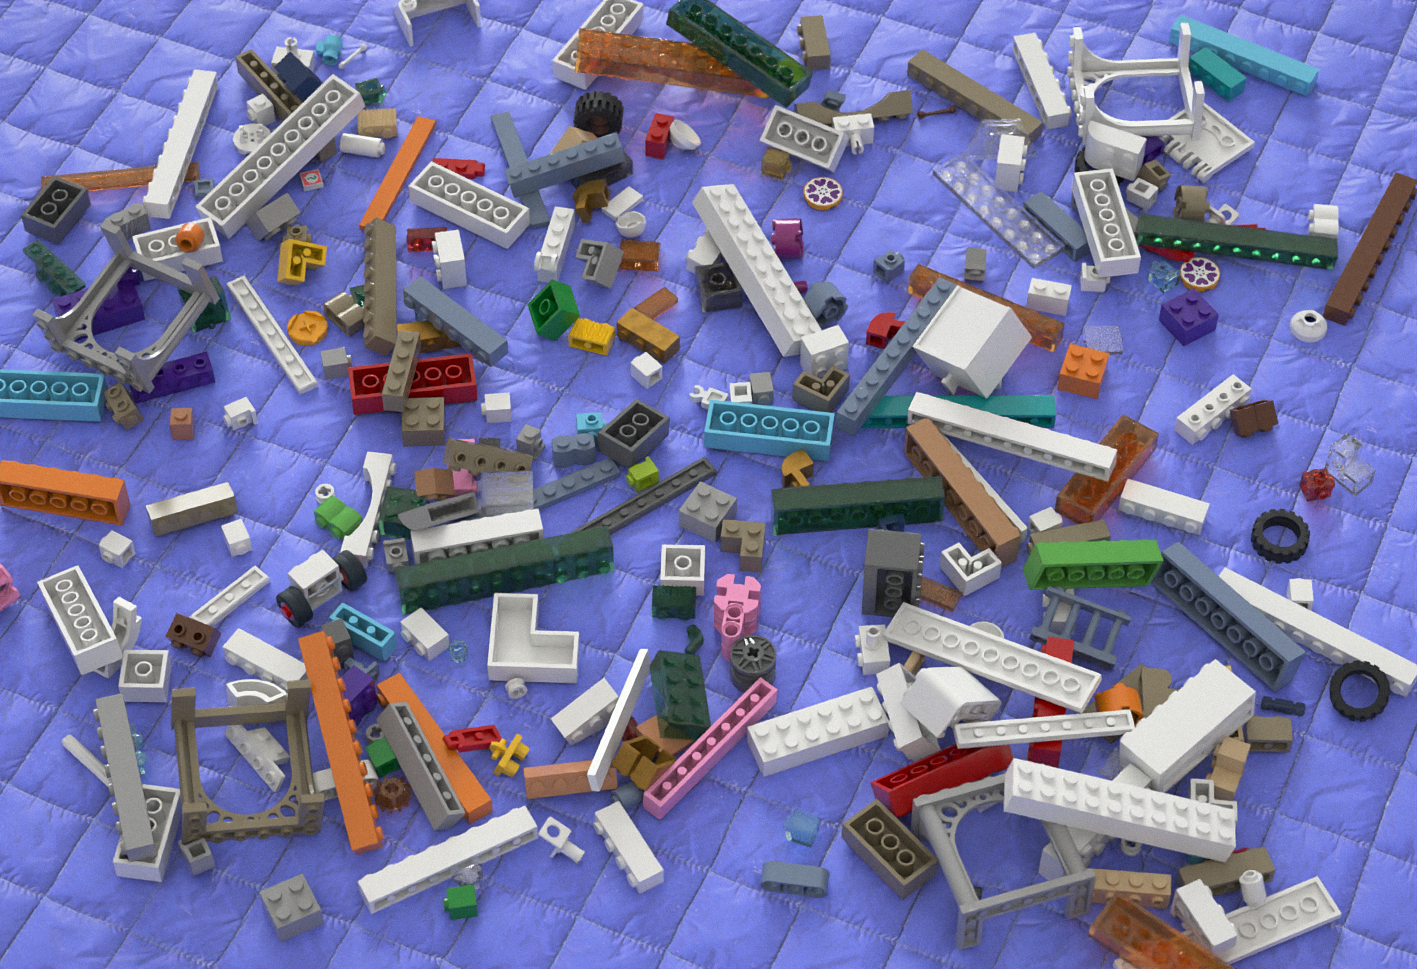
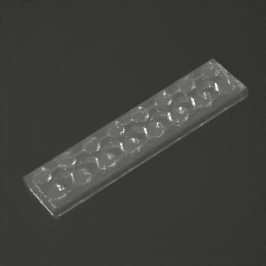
[933,152,1065,269]

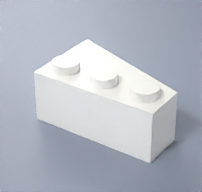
[551,678,619,746]
[1170,879,1238,957]

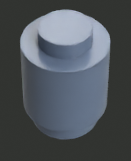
[610,781,645,810]

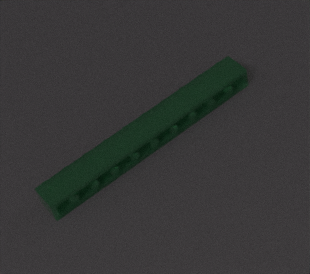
[1136,214,1338,270]

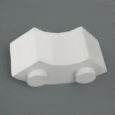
[226,679,286,707]

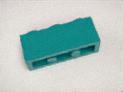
[1188,47,1247,102]

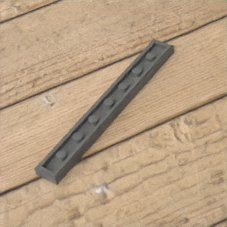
[565,457,717,554]

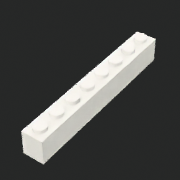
[358,806,538,914]

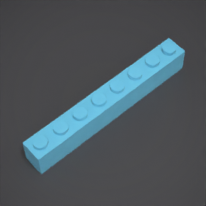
[1169,15,1319,97]

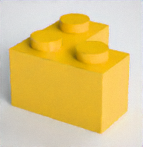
[277,239,327,286]

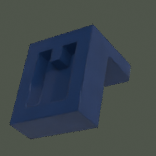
[876,513,905,532]

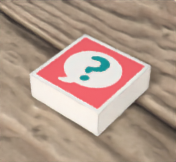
[300,169,324,192]

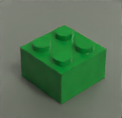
[527,279,580,341]

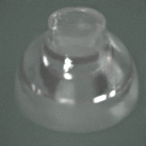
[452,863,483,890]

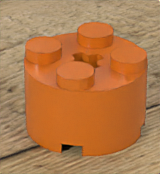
[1094,683,1144,728]

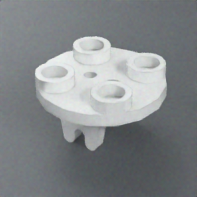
[233,124,271,155]

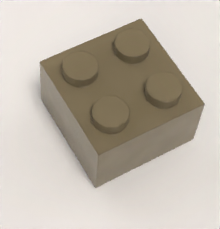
[401,397,446,447]

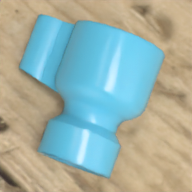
[315,34,343,66]

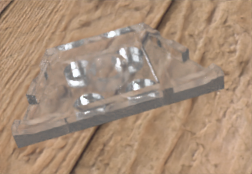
[963,119,1038,160]

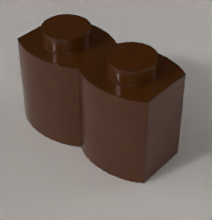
[1230,399,1278,438]

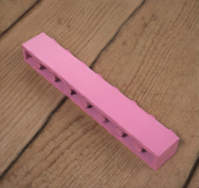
[643,677,778,820]

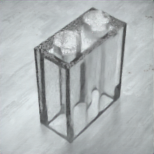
[477,471,534,518]

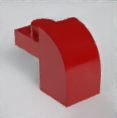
[866,312,905,349]

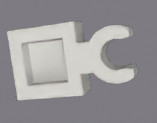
[689,385,729,409]

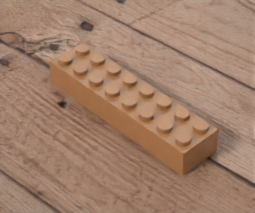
[904,417,1021,568]

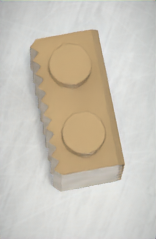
[357,108,398,138]

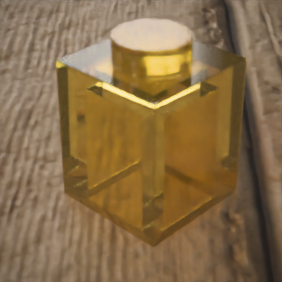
[761,147,792,180]

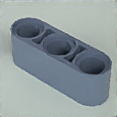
[760,861,830,898]

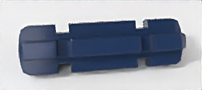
[1261,696,1306,716]

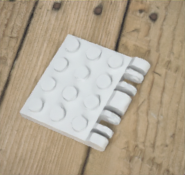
[1157,103,1255,183]

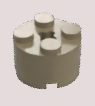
[1173,185,1210,226]

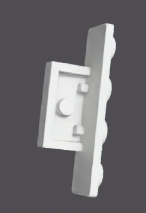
[225,725,290,792]

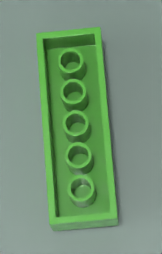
[1023,539,1163,590]

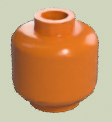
[175,223,205,253]

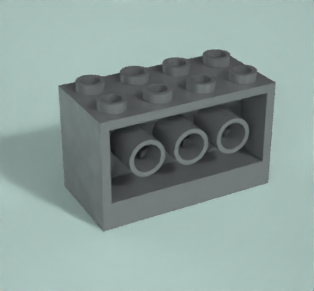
[862,529,925,617]

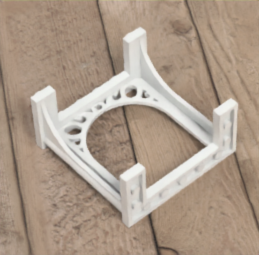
[1067,23,1205,145]

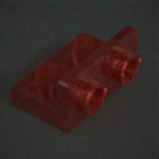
[406,227,447,252]

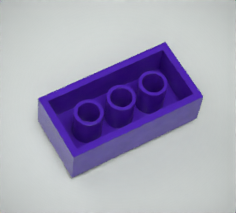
[52,280,145,341]

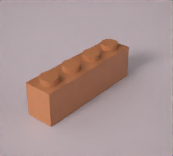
[523,758,618,799]

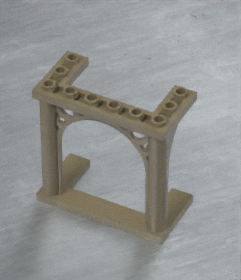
[171,679,325,844]

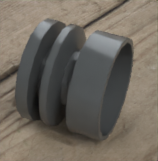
[730,635,776,693]

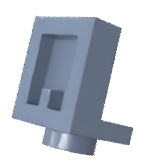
[821,90,846,112]
[344,657,380,683]

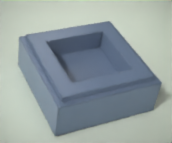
[194,178,215,199]

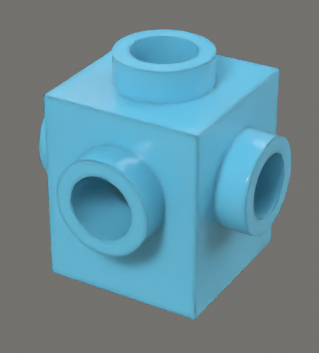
[576,412,606,442]

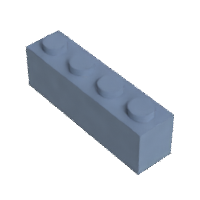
[1022,191,1091,262]

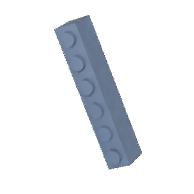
[504,132,626,198]
[403,276,508,367]

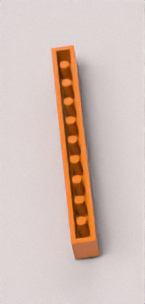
[298,630,385,855]

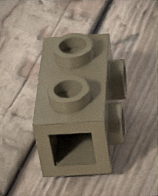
[103,382,144,430]

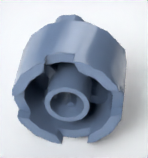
[803,281,848,328]

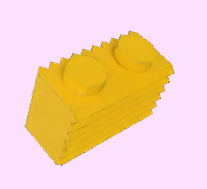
[568,318,615,356]

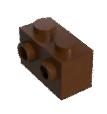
[165,613,221,657]

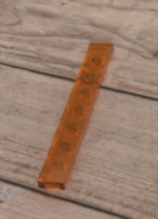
[41,162,200,191]

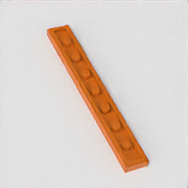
[359,116,436,230]

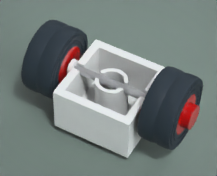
[276,550,367,628]

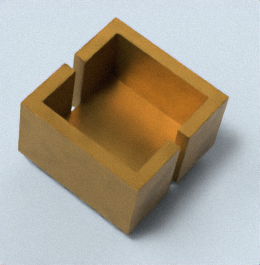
[611,735,678,791]

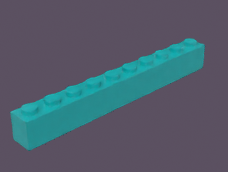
[846,395,1056,429]

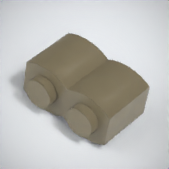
[323,292,365,336]

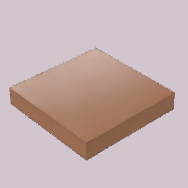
[634,709,696,757]

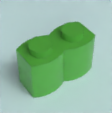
[313,495,363,541]

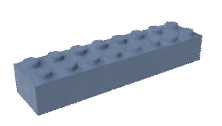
[1151,542,1306,692]

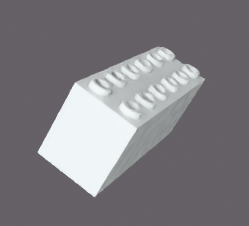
[1120,659,1256,793]

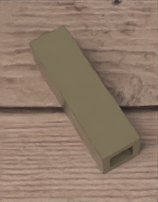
[1026,519,1111,555]

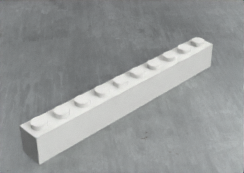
[143,69,218,219]
[908,392,1117,481]
[1219,567,1417,697]

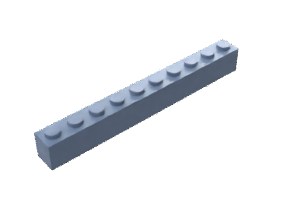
[836,277,957,436]

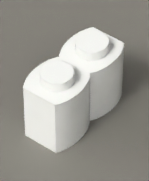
[1308,204,1339,244]

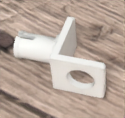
[1198,204,1239,238]
[538,817,585,864]

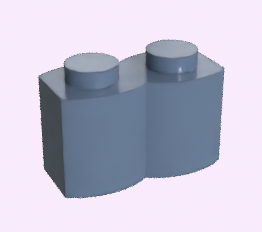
[552,433,596,468]

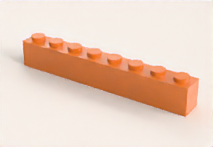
[376,673,493,825]

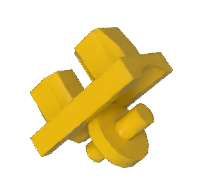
[489,734,530,777]

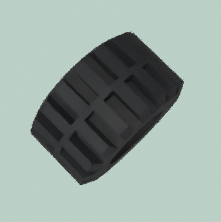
[574,91,624,138]

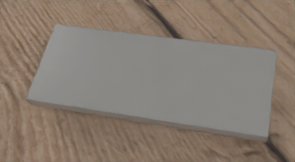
[398,492,480,530]

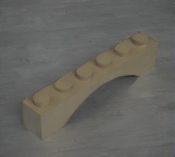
[794,90,913,127]

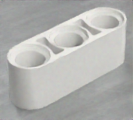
[313,760,379,801]

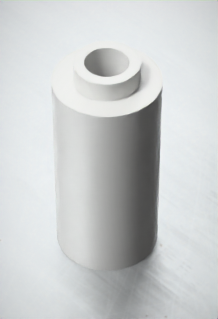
[340,133,386,158]

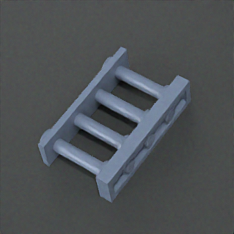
[1029,586,1132,670]

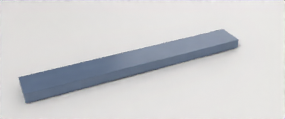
[491,111,550,230]

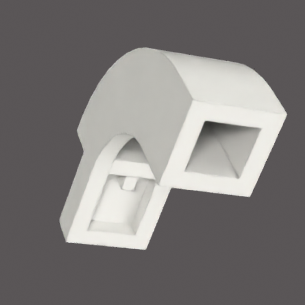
[94,597,142,678]

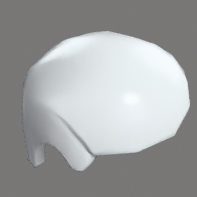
[615,211,646,238]

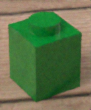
[365,737,401,778]
[443,885,478,920]

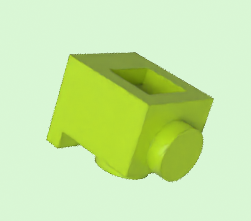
[625,456,659,493]

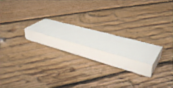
[189,566,270,626]

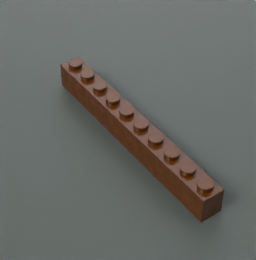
[1323,172,1417,326]

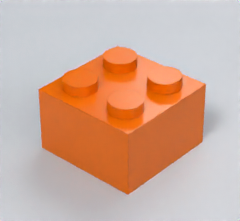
[1057,344,1110,399]

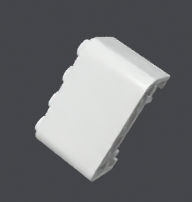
[900,667,1002,738]

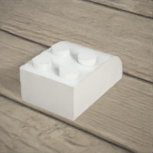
[1084,121,1147,181]

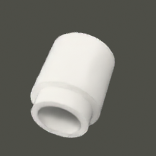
[1239,870,1266,907]

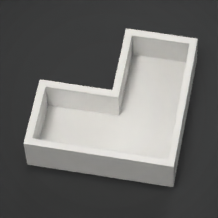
[487,593,580,683]

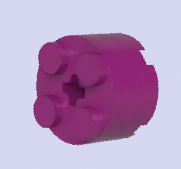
[771,218,804,259]

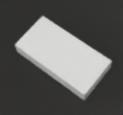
[602,186,643,222]

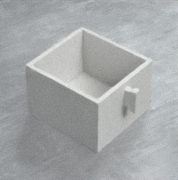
[912,285,1032,399]

